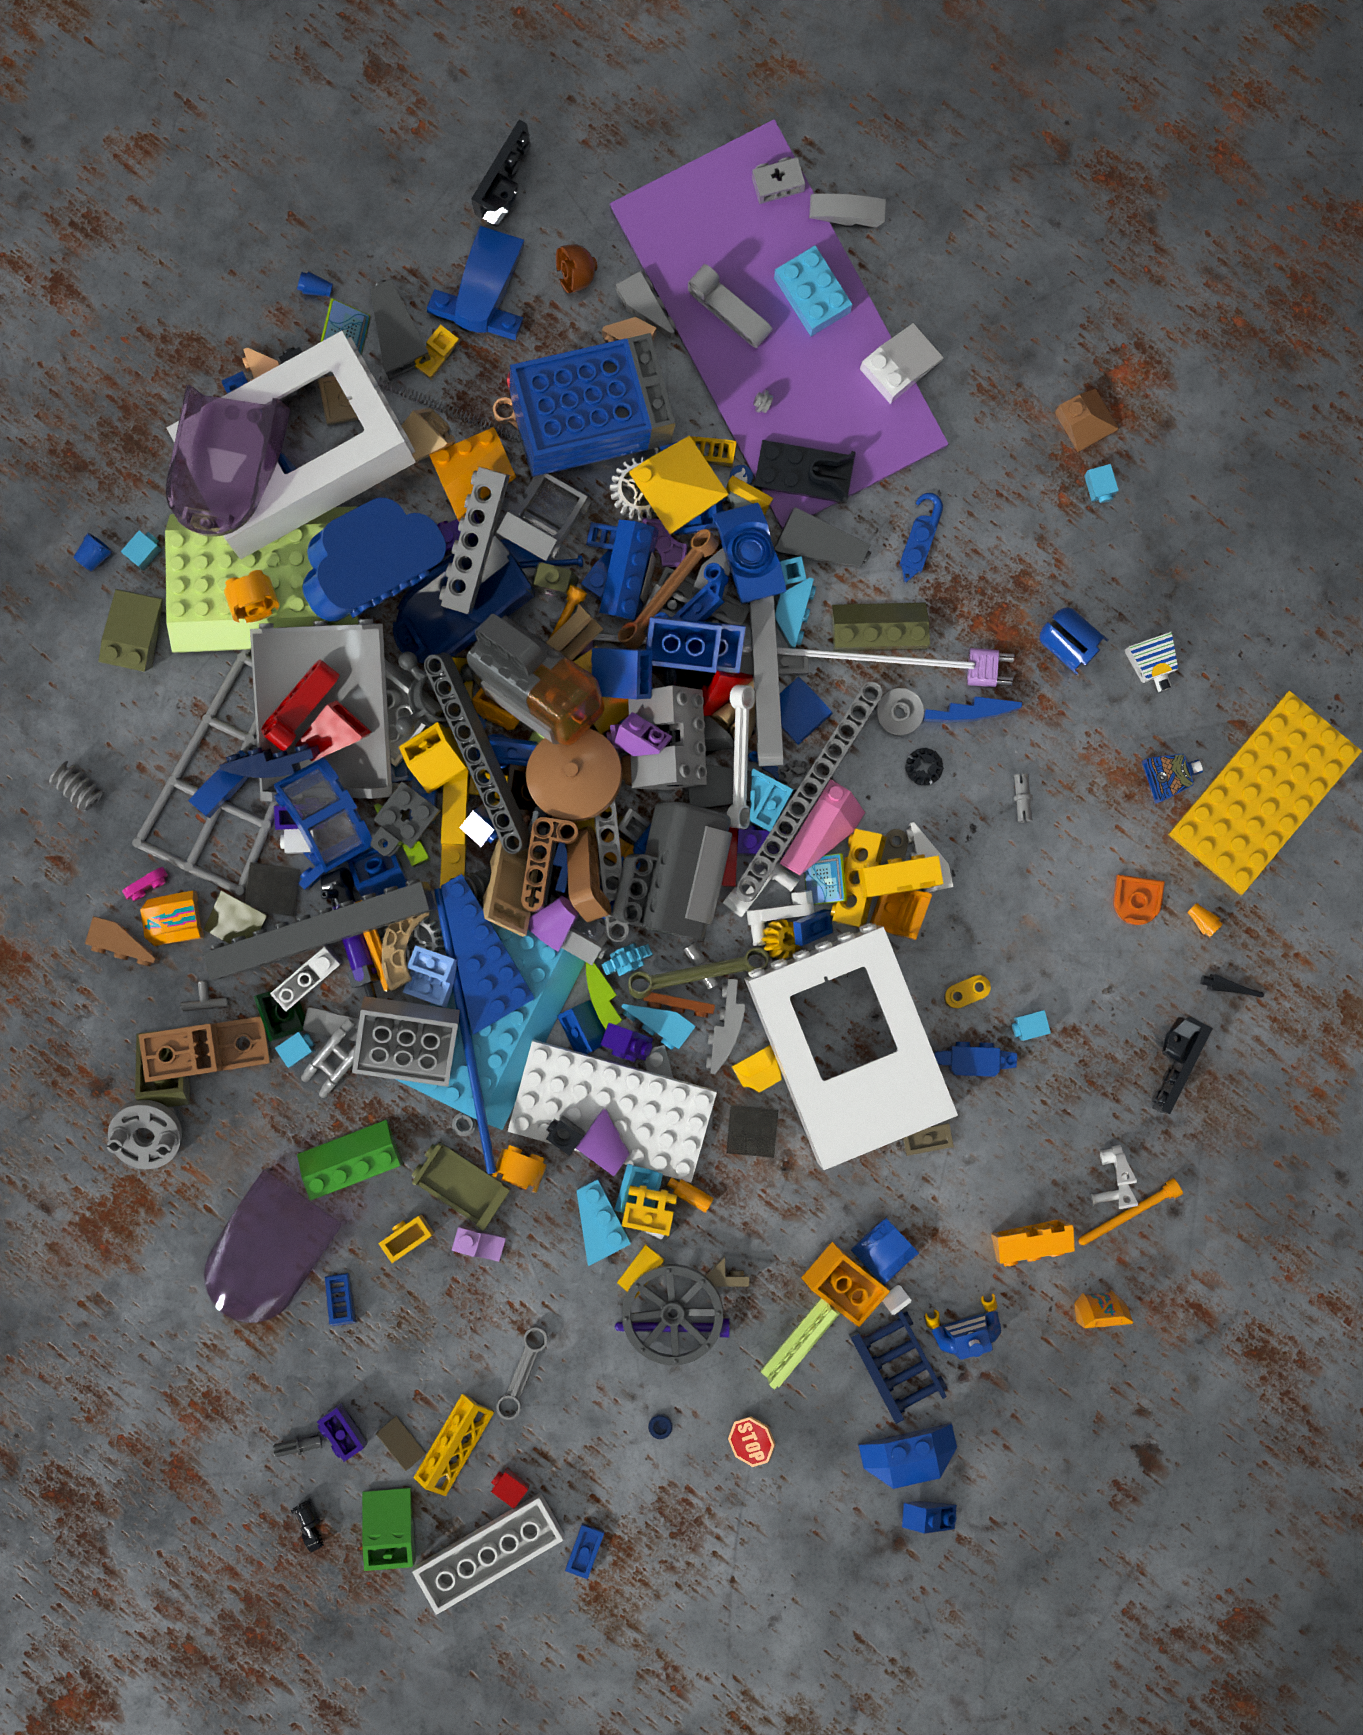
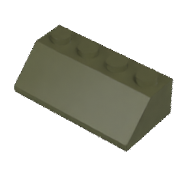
[832,602,930,652]

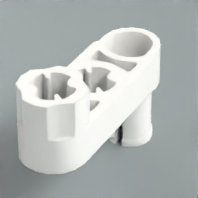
[723,861,800,917]
[746,890,815,946]

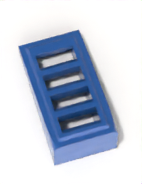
[586,522,618,551]
[325,1273,356,1326]

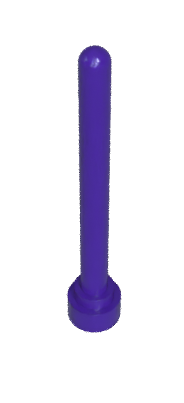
[615,1318,730,1338]

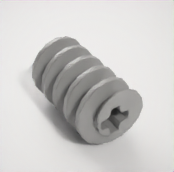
[49,761,104,811]

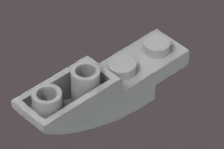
[706,979,745,1074]

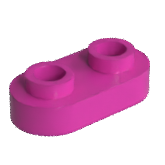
[122,867,168,901]

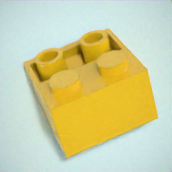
[399,722,468,793]

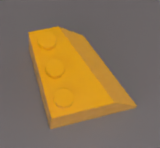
[429,427,516,522]
[991,1219,1075,1267]

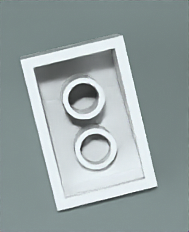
[860,323,944,404]

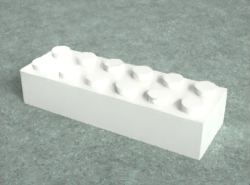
[412,1492,565,1615]

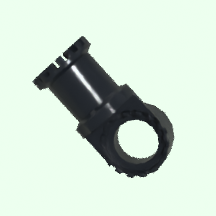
[290,1499,324,1553]

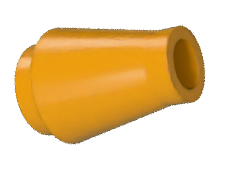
[1187,903,1223,937]

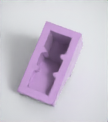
[452,1225,506,1262]

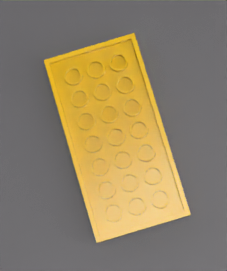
[1168,690,1362,895]

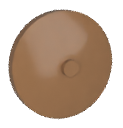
[526,727,623,822]

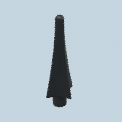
[1200,974,1264,998]

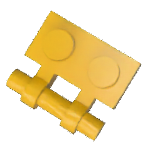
[622,1185,677,1236]

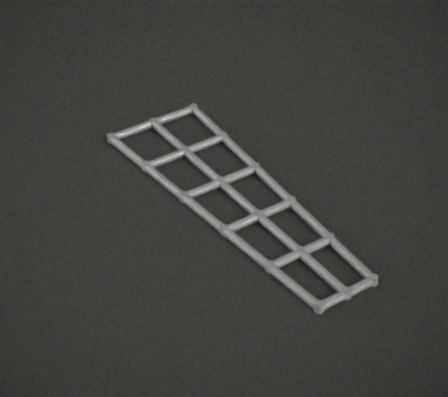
[132,649,278,896]

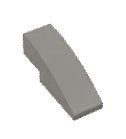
[809,193,886,228]

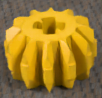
[761,919,801,960]

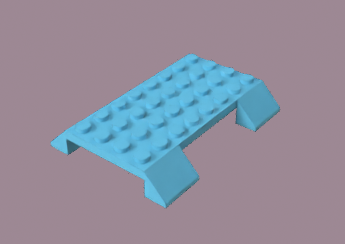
[395,908,585,1130]

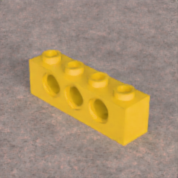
[831,829,887,928]

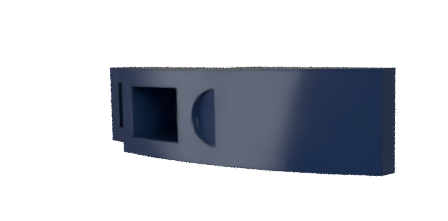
[219,743,320,778]

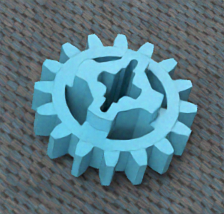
[601,943,653,976]

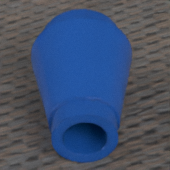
[297,271,333,297]

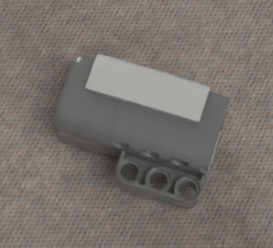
[613,801,732,941]

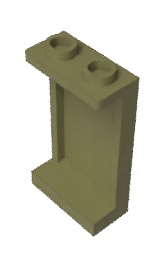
[411,1142,511,1231]

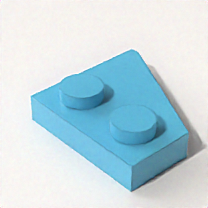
[750,768,794,832]

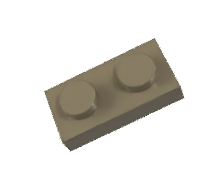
[903,1123,954,1156]

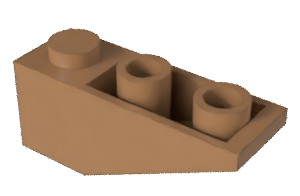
[85,916,160,967]

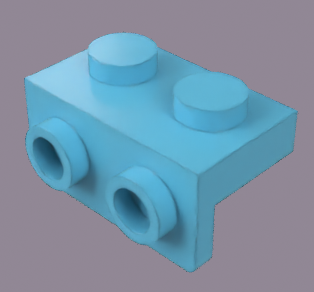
[614,1164,663,1213]

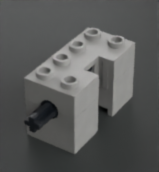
[628,667,707,791]

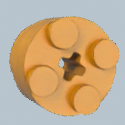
[224,570,279,623]
[492,1145,547,1193]

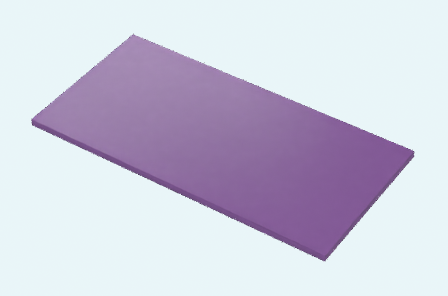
[610,119,949,529]

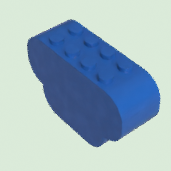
[303,498,446,621]

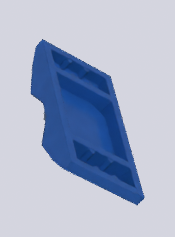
[713,503,787,604]

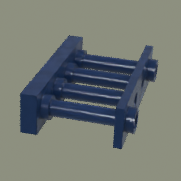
[849,1310,948,1424]

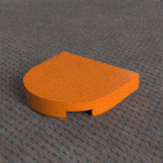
[1113,875,1165,925]

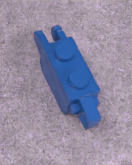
[933,1042,1017,1077]

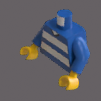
[925,1293,1001,1360]

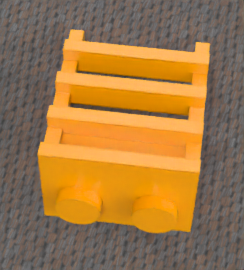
[870,890,932,940]

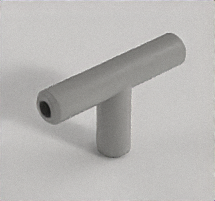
[180,980,229,1012]

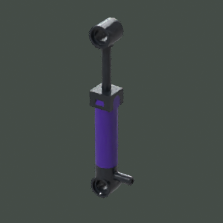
[321,867,380,998]

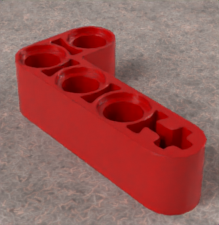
[261,659,339,751]

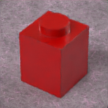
[491,1468,530,1509]

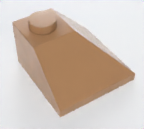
[1055,389,1119,452]

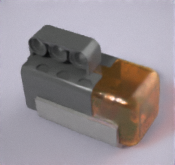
[467,614,605,746]

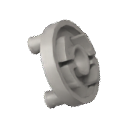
[107,1100,182,1169]

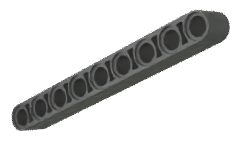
[424,652,531,854]

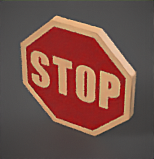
[728,1416,776,1467]

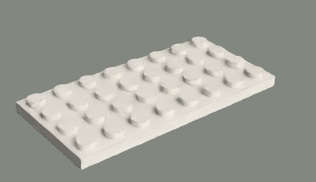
[507,1039,717,1183]

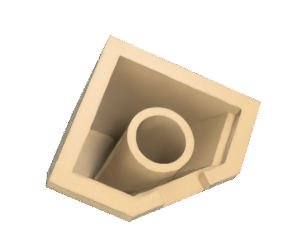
[401,408,456,462]

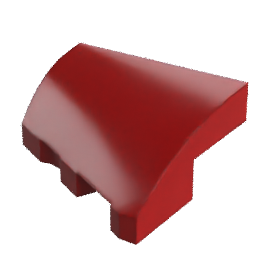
[701,670,753,716]

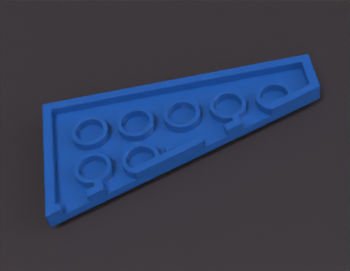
[441,874,535,1035]

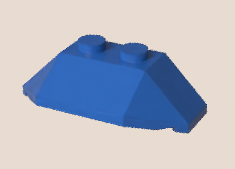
[858,1423,957,1489]

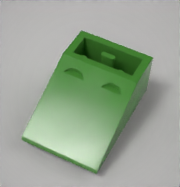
[362,1487,416,1571]

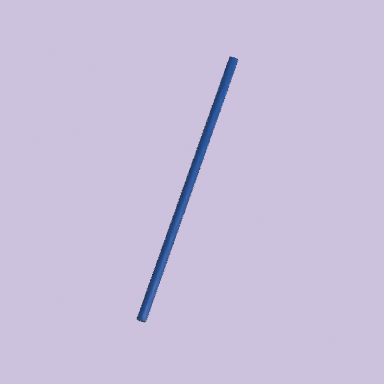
[434,888,497,1174]

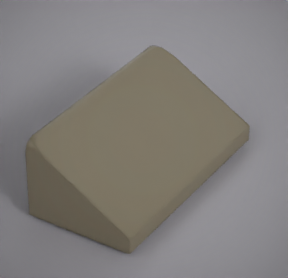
[376,1416,426,1471]

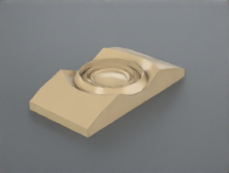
[483,837,542,937]

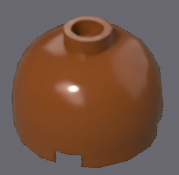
[556,244,597,293]

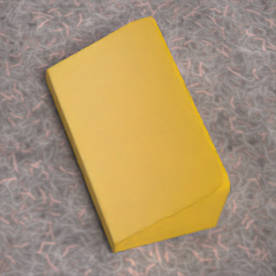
[617,1244,665,1299]

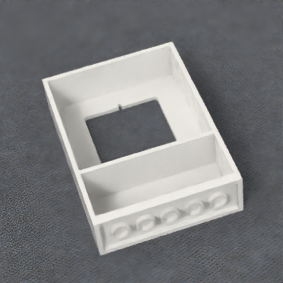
[167,331,416,560]
[744,923,958,1170]

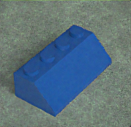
[599,520,659,621]

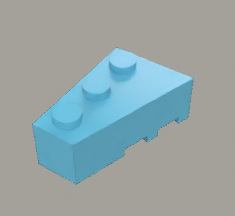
[576,1178,631,1266]

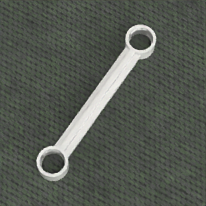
[727,685,755,829]

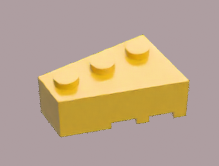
[858,854,943,898]

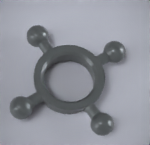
[396,651,474,736]

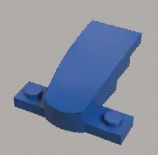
[427,226,524,341]

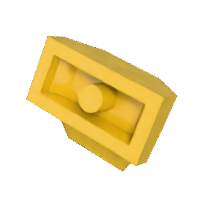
[731,1044,782,1092]

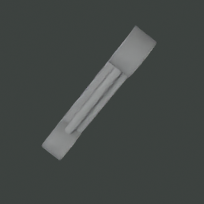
[496,1326,548,1420]

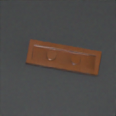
[643,992,715,1018]

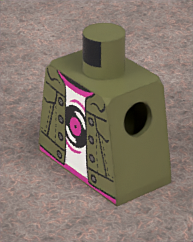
[531,562,579,599]

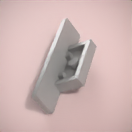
[303,1007,360,1042]

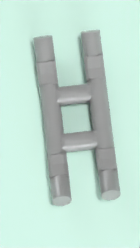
[301,1018,356,1098]

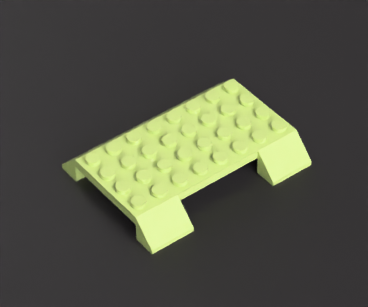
[165,506,360,653]

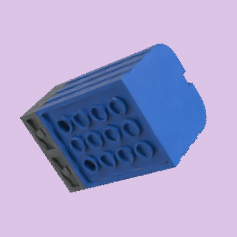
[510,333,675,477]

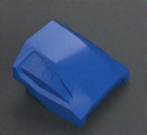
[850,1217,919,1285]

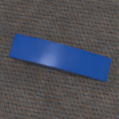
[922,696,1022,723]

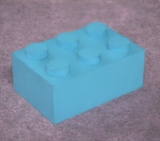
[774,246,853,336]

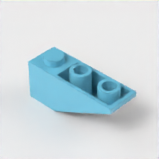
[621,1004,696,1050]

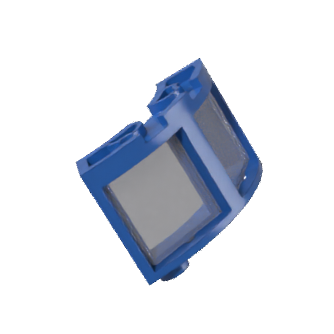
[274,757,372,873]

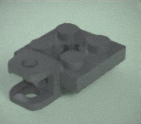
[371,782,441,857]

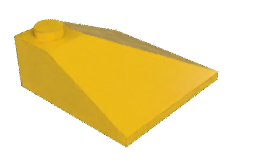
[629,435,729,535]

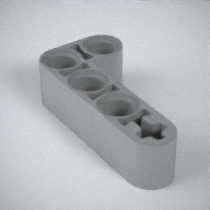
[688,264,773,348]

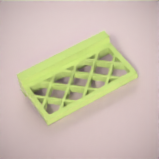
[760,1298,840,1390]

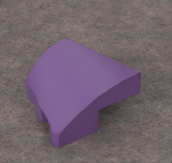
[528,896,579,952]
[576,1108,629,1176]

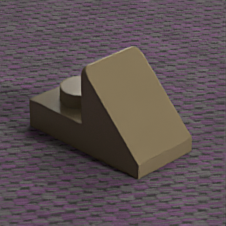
[705,1255,749,1287]

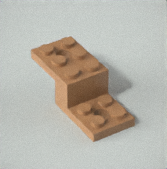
[139,1016,271,1082]

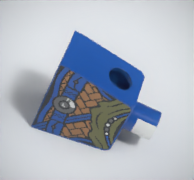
[1141,754,1203,804]

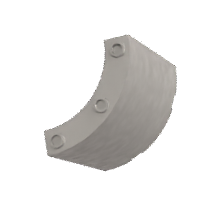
[250,619,392,802]

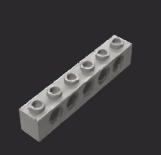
[439,467,510,614]

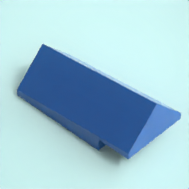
[646,617,746,673]

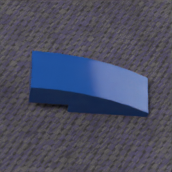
[188,750,249,818]

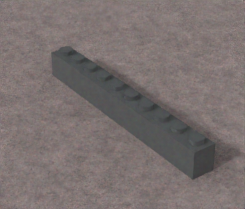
[203,879,437,980]

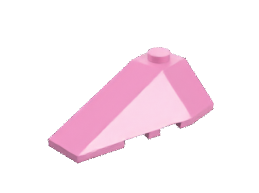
[780,779,865,875]

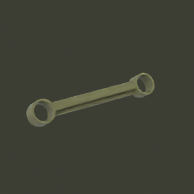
[628,947,769,999]

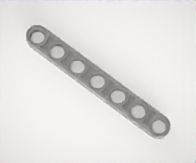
[594,800,629,942]

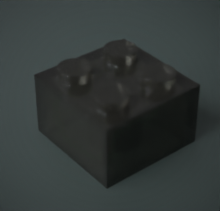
[726,1104,778,1158]

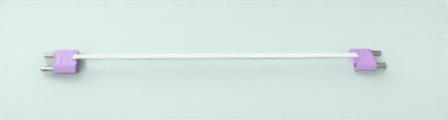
[550,617,1015,687]

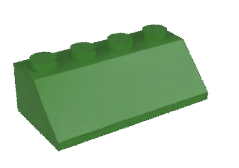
[297,1120,403,1201]

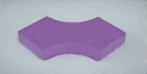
[642,518,687,569]

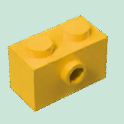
[378,1214,434,1263]

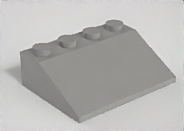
[352,996,460,1087]

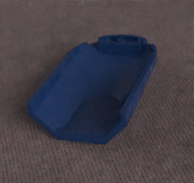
[393,533,535,664]

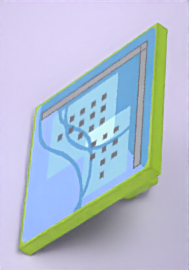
[321,298,370,354]
[804,853,847,905]

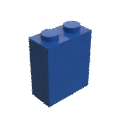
[591,647,652,699]

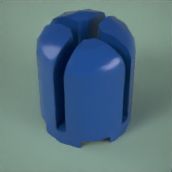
[1039,607,1109,675]

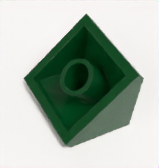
[253,990,305,1042]

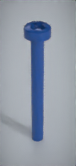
[520,555,583,568]

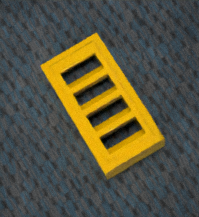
[690,436,737,467]

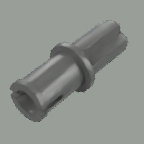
[273,1432,323,1457]

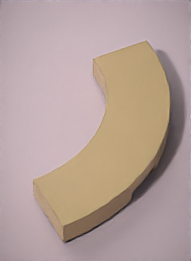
[382,912,430,992]

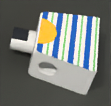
[1124,632,1178,692]

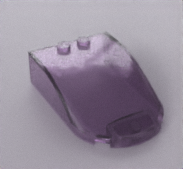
[166,385,291,537]
[204,1167,348,1323]

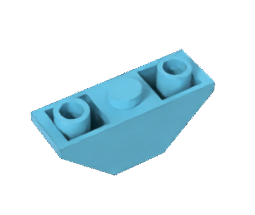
[775,578,817,649]

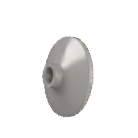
[877,688,924,735]

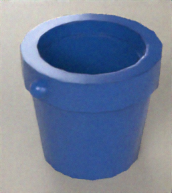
[73,533,113,572]

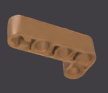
[521,817,579,912]
[566,826,612,922]

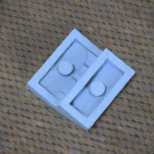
[403,945,457,1008]

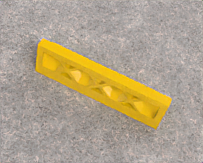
[413,1394,494,1496]

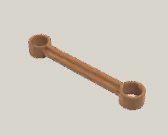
[618,529,718,649]

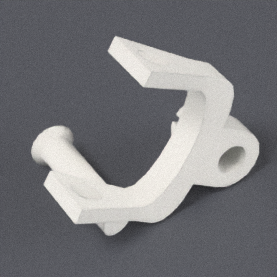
[1090,1145,1138,1209]

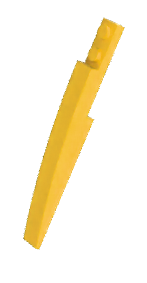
[440,658,474,888]

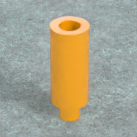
[667,1177,714,1213]

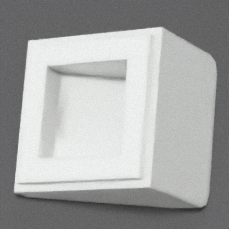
[882,1285,912,1315]

